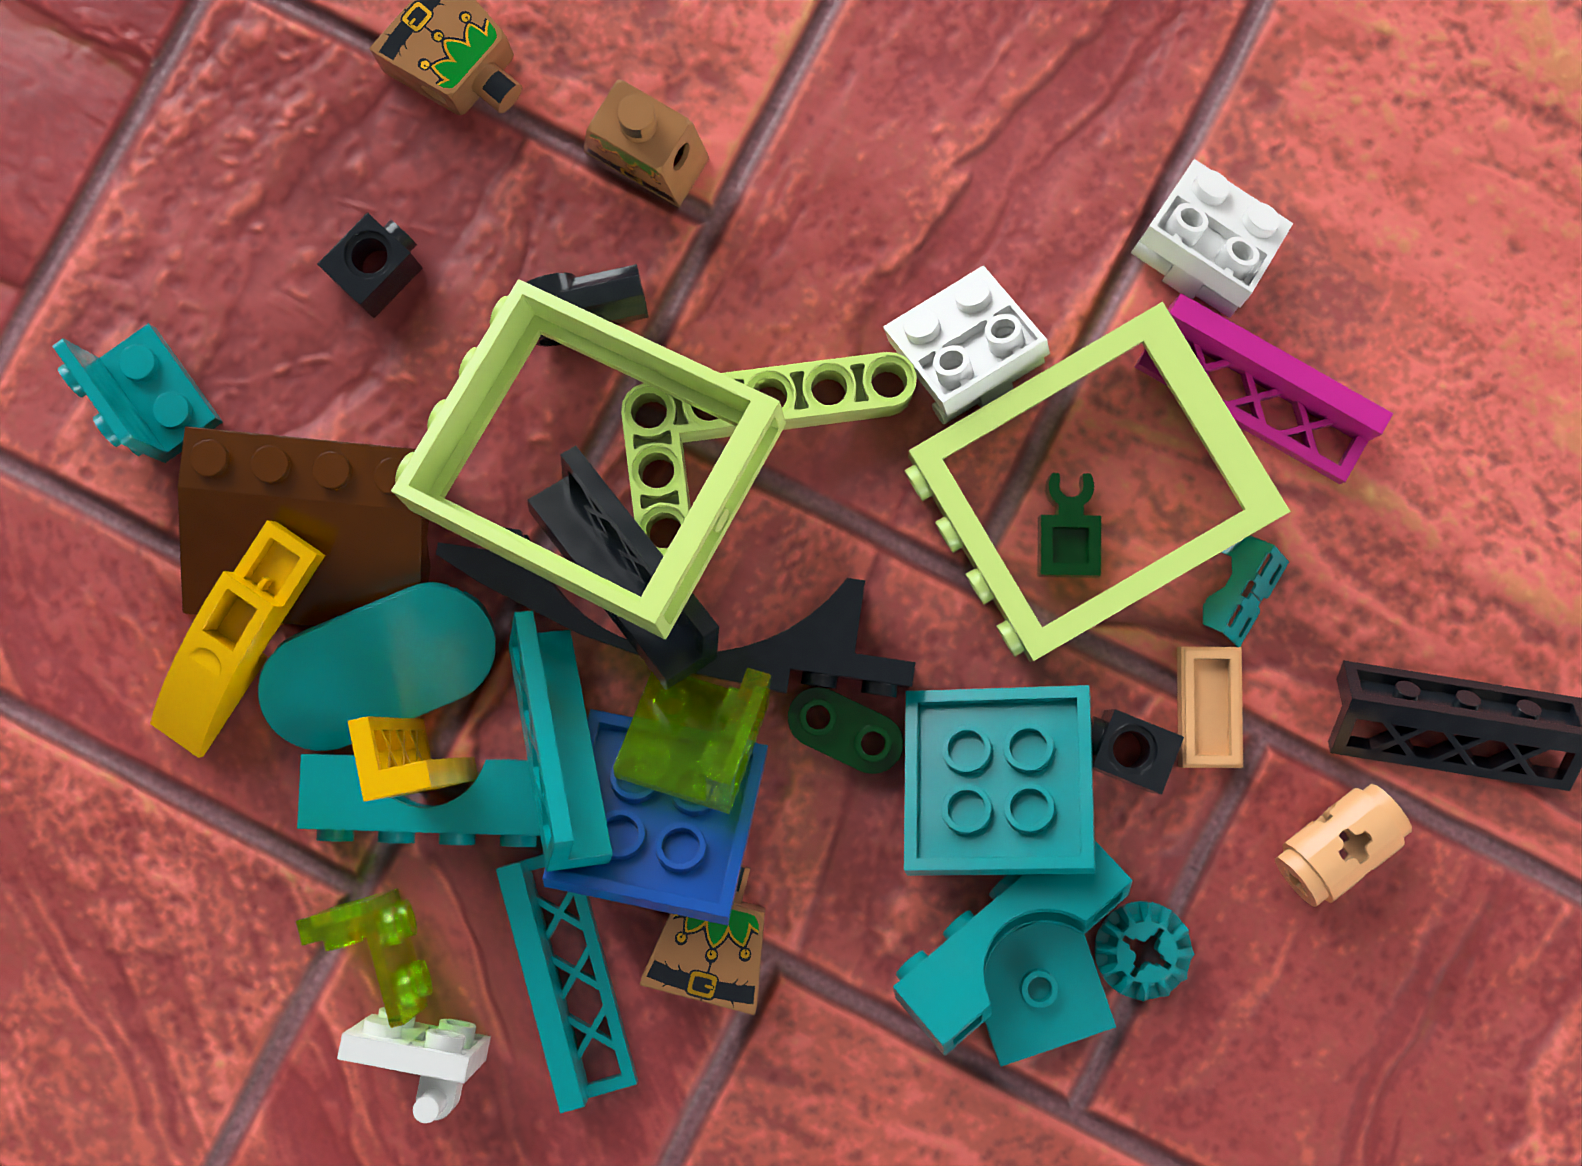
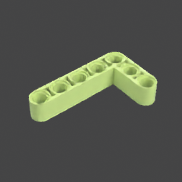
[621,352,917,556]

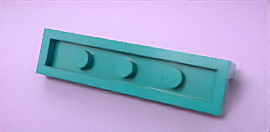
[508,611,613,872]
[496,854,638,1114]

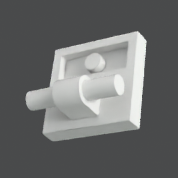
[1131,159,1293,318]
[883,265,1050,424]
[337,1007,491,1123]

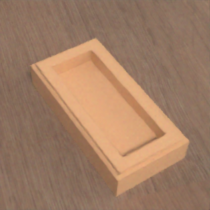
[1177,647,1243,768]

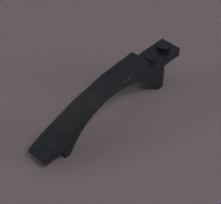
[436,528,916,698]

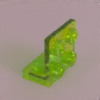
[613,667,771,814]
[296,888,433,1028]

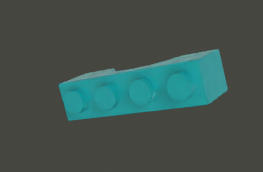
[297,753,540,847]
[893,841,1133,1056]

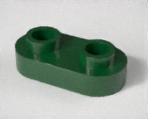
[788,687,903,774]

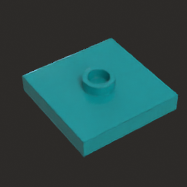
[984,923,1116,1067]

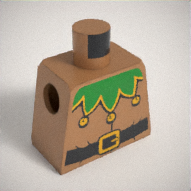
[369,0,522,116]
[584,79,709,208]
[640,865,765,1015]

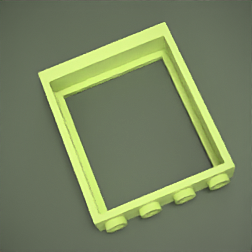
[391,279,786,640]
[904,302,1291,662]

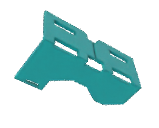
[1203,536,1289,647]

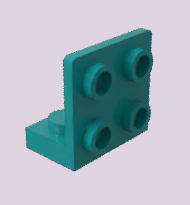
[52,323,223,463]

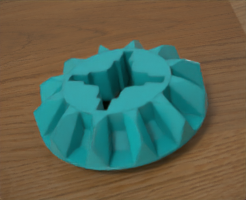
[1094,901,1195,1001]

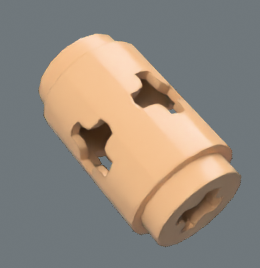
[1275,784,1412,907]

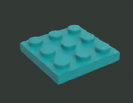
[904,685,1096,876]

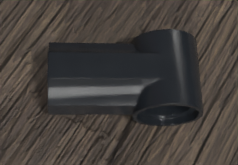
[526,264,649,347]

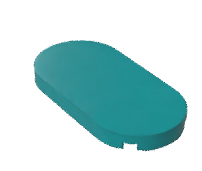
[258,582,496,751]

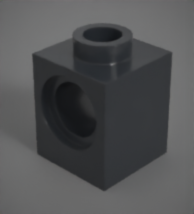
[317,212,423,318]
[1091,709,1184,794]

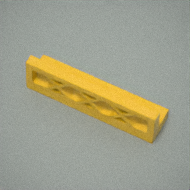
[348,716,478,802]

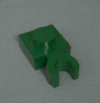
[1037,473,1101,578]

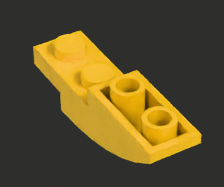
[150,520,326,758]

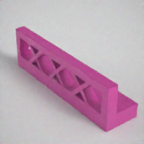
[1134,293,1393,484]

